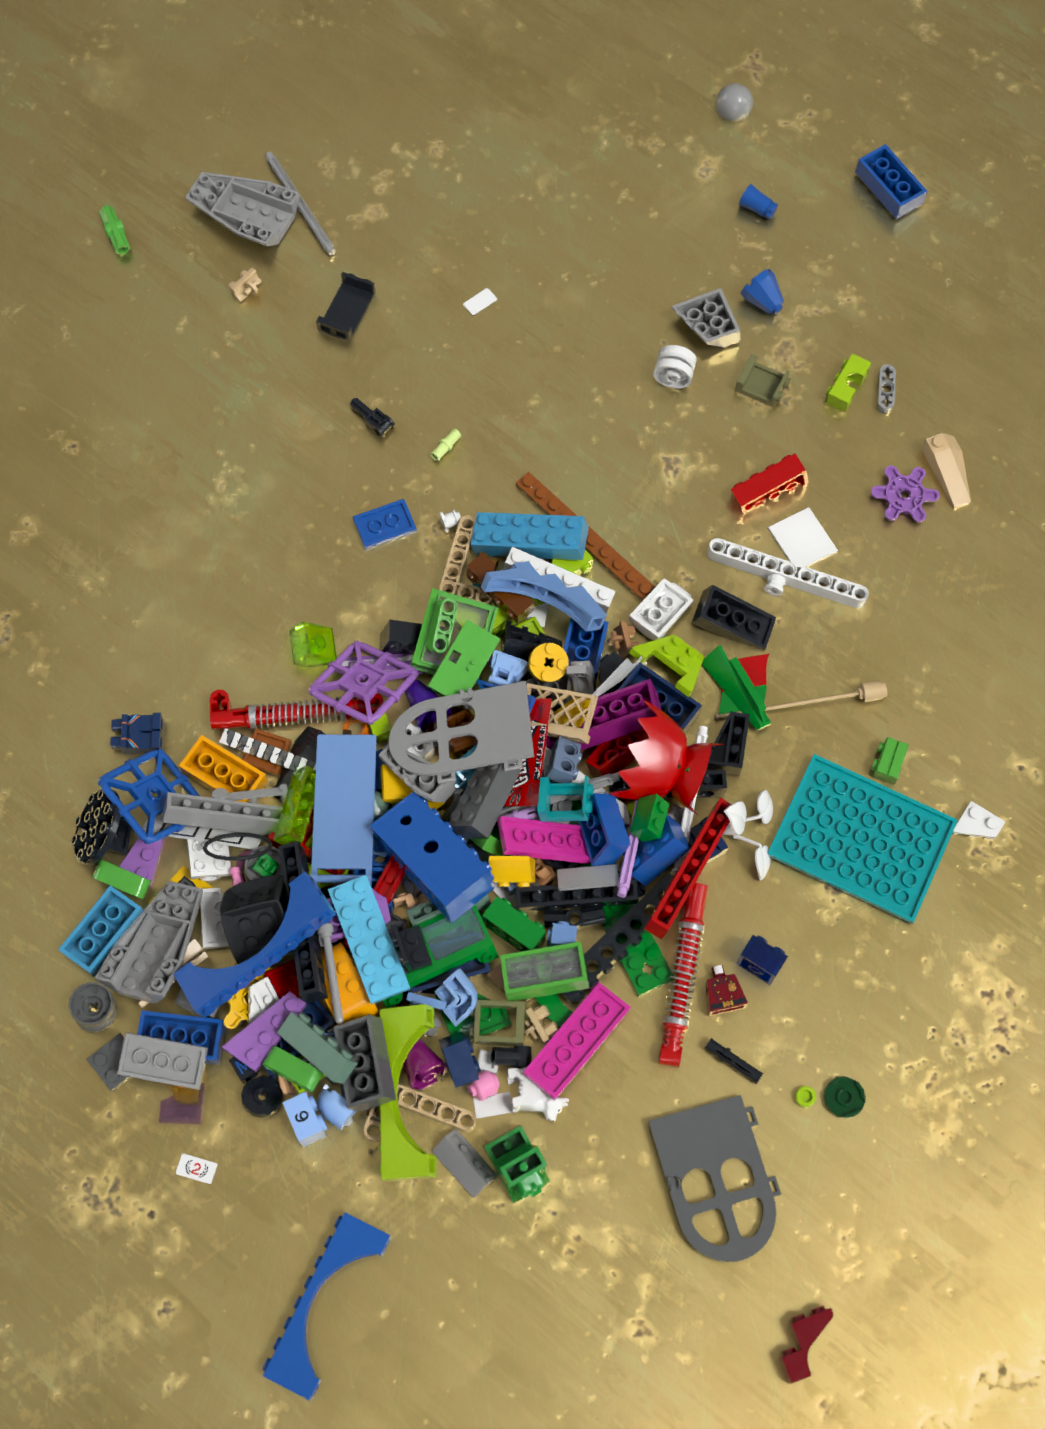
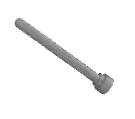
[317,923,343,1024]

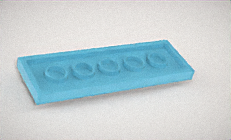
[328,875,410,1005]

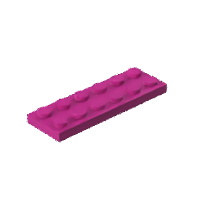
[497,816,591,864]
[523,982,631,1100]

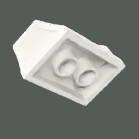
[629,578,693,641]

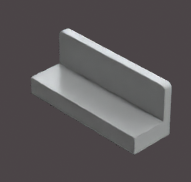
[557,864,619,891]
[433,1129,498,1198]

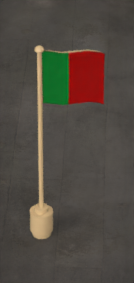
[715,653,887,720]

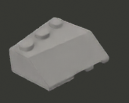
[671,288,740,347]

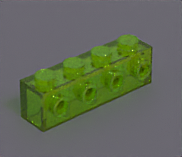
[273,765,316,845]

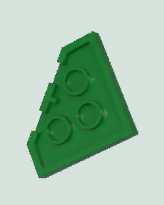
[433,987,512,1041]

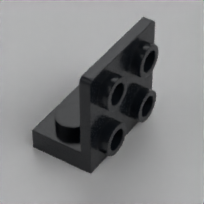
[390,924,433,973]

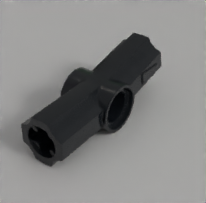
[544,905,606,930]

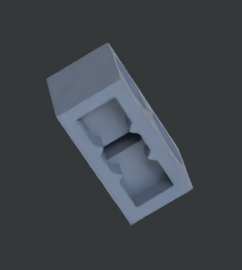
[546,736,582,783]

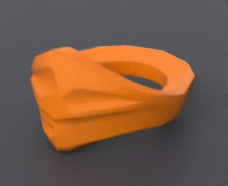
[343,718,370,735]

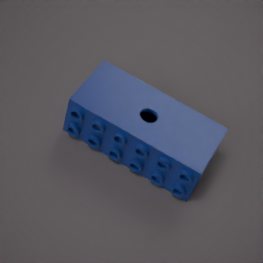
[370,791,495,924]

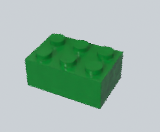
[482,896,546,952]

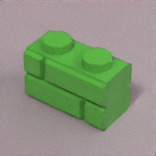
[871,737,909,784]

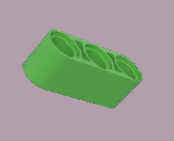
[427,598,458,653]
[92,859,151,899]
[262,1046,323,1093]

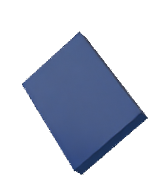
[352,499,417,550]

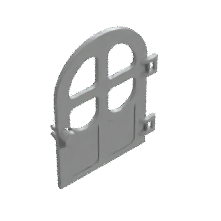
[389,681,534,784]

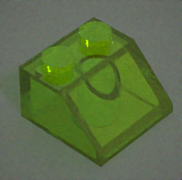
[289,621,337,668]

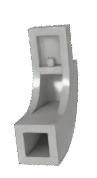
[567,661,597,695]

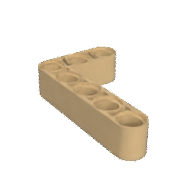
[439,515,493,605]
[363,1084,476,1142]

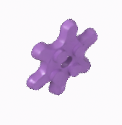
[871,465,940,523]

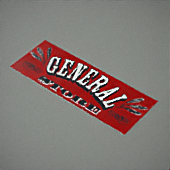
[504,698,552,806]

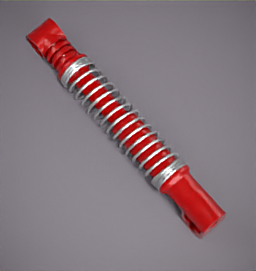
[209,690,384,730]
[659,883,708,1068]

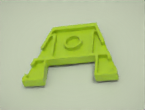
[629,634,704,697]

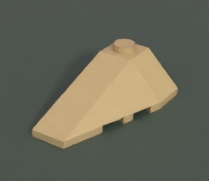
[921,433,971,509]

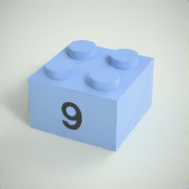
[282,1092,328,1147]

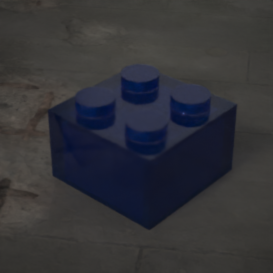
[736,935,788,985]

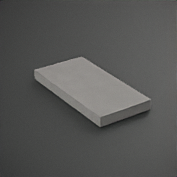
[117,1032,208,1090]

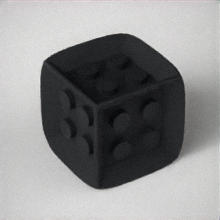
[220,875,293,964]

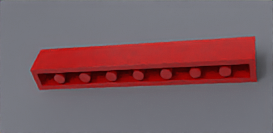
[644,797,731,940]

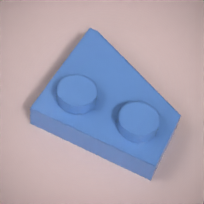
[406,992,447,1010]

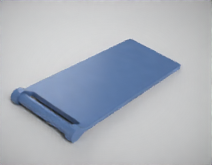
[311,734,377,885]

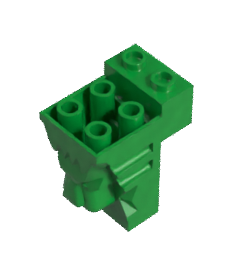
[482,1125,550,1203]

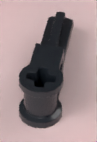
[350,398,396,439]

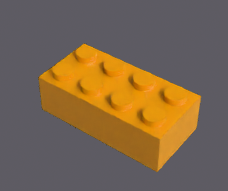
[179,735,268,803]

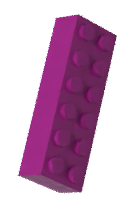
[546,679,662,751]

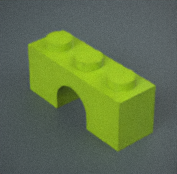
[826,353,871,412]

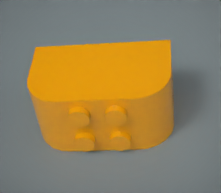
[321,942,380,1025]

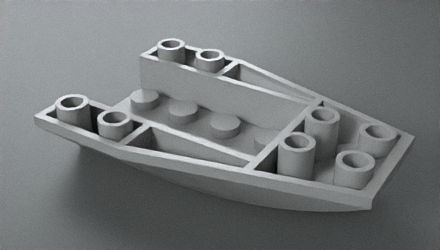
[185,172,300,246]
[95,881,203,1004]

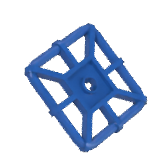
[98,748,200,845]

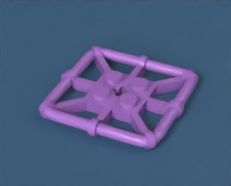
[308,640,419,725]

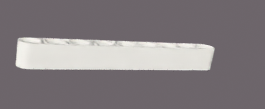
[707,538,869,608]

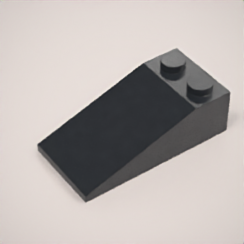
[692,584,776,650]

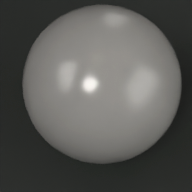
[716,83,753,121]

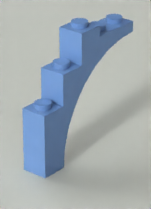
[481,561,607,632]

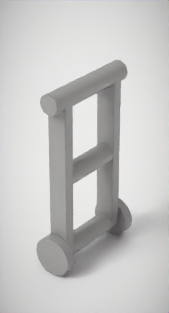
[212,784,292,818]

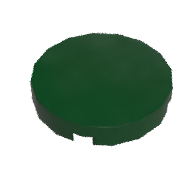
[823,1076,866,1119]

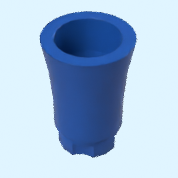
[738,184,778,219]

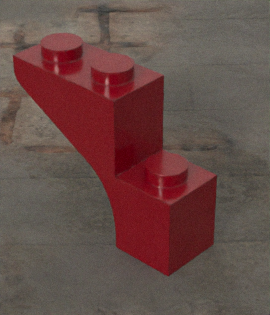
[779,1306,833,1384]

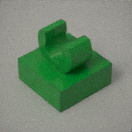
[251,854,280,877]

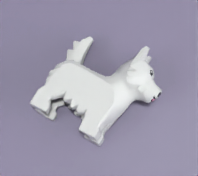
[507,1067,569,1122]

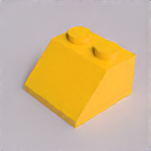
[489,856,535,887]

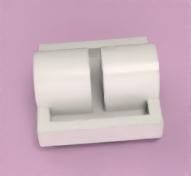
[187,839,231,881]

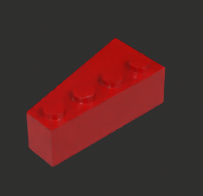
[731,453,808,513]
[585,729,650,777]

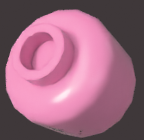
[467,1070,500,1101]

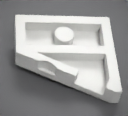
[952,801,1005,839]
[248,977,279,1025]

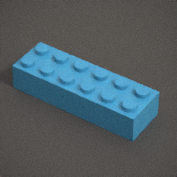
[470,512,589,560]

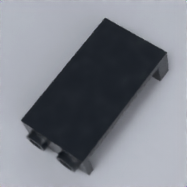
[316,272,376,342]

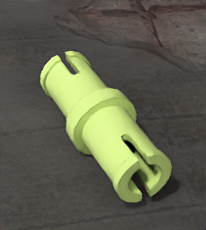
[430,429,461,461]

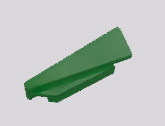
[702,645,771,730]

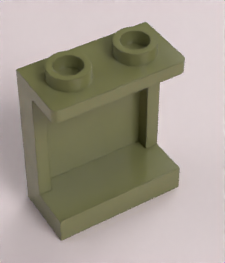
[735,354,791,408]

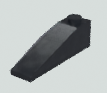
[274,726,326,803]

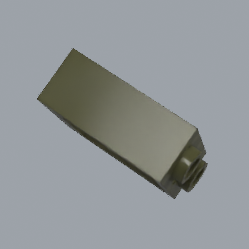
[470,1000,525,1046]

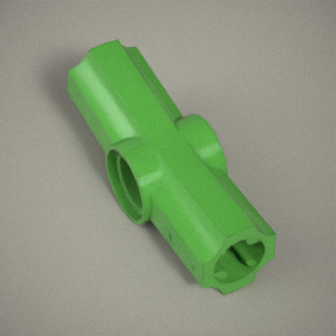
[99,205,130,255]

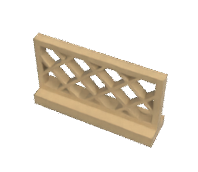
[527,683,598,744]

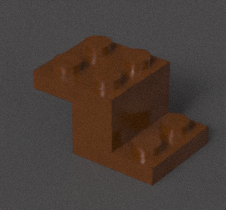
[424,709,478,754]

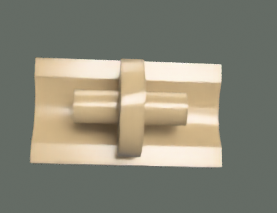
[228,268,261,302]
[524,1005,559,1043]

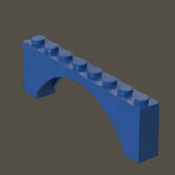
[174,872,336,1017]
[262,1212,392,1401]

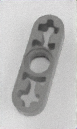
[877,364,896,414]

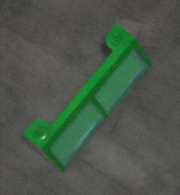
[383,905,499,1008]

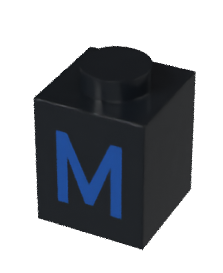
[229,1055,261,1084]

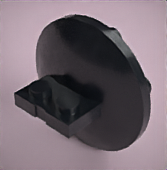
[71,789,132,866]

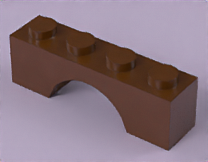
[466,552,534,624]

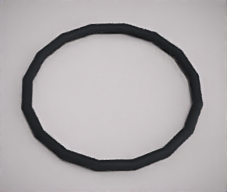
[203,833,273,861]

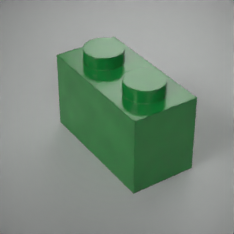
[630,794,669,842]

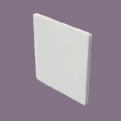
[768,507,838,567]

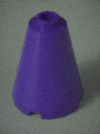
[405,680,452,732]

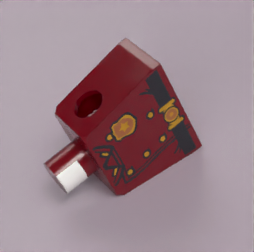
[705,965,748,1016]

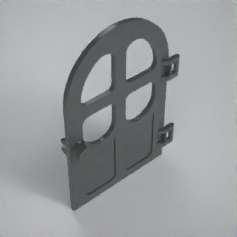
[648,1095,781,1262]

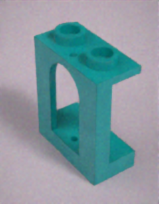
[537,776,594,822]

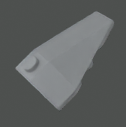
[379,745,455,803]

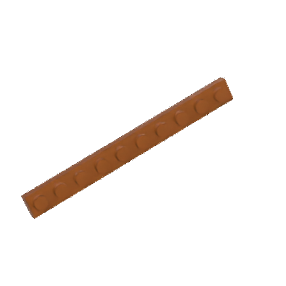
[516,472,655,601]

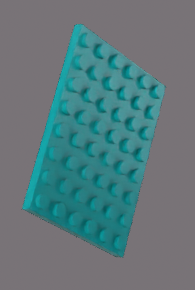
[767,754,958,924]

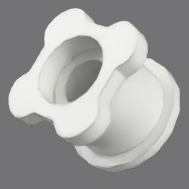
[440,509,461,533]

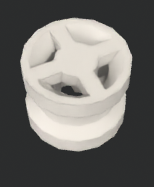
[764,574,786,596]

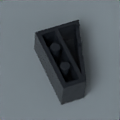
[501,619,562,667]
[380,620,445,656]
[707,711,750,776]

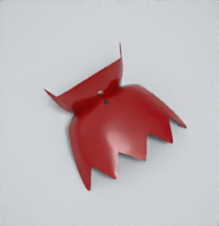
[609,700,724,815]

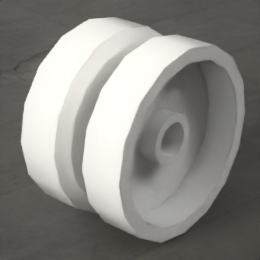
[653,345,697,389]

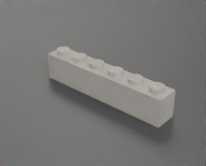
[163,792,286,836]

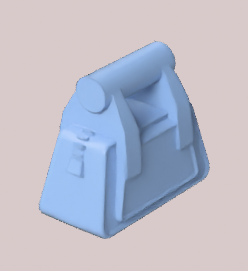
[489,650,528,686]

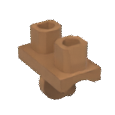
[607,621,639,660]
[534,858,558,886]

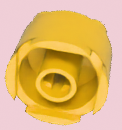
[528,643,569,682]

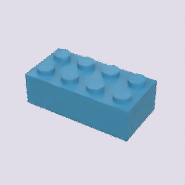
[58,885,143,978]

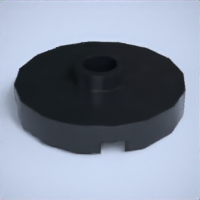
[241,1076,283,1118]

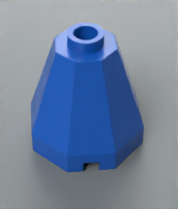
[740,269,784,314]

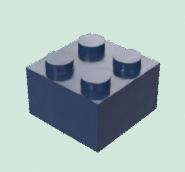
[438,1032,481,1088]

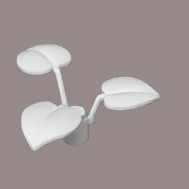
[723,790,773,881]

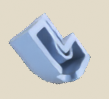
[435,969,478,1027]
[318,1084,357,1131]

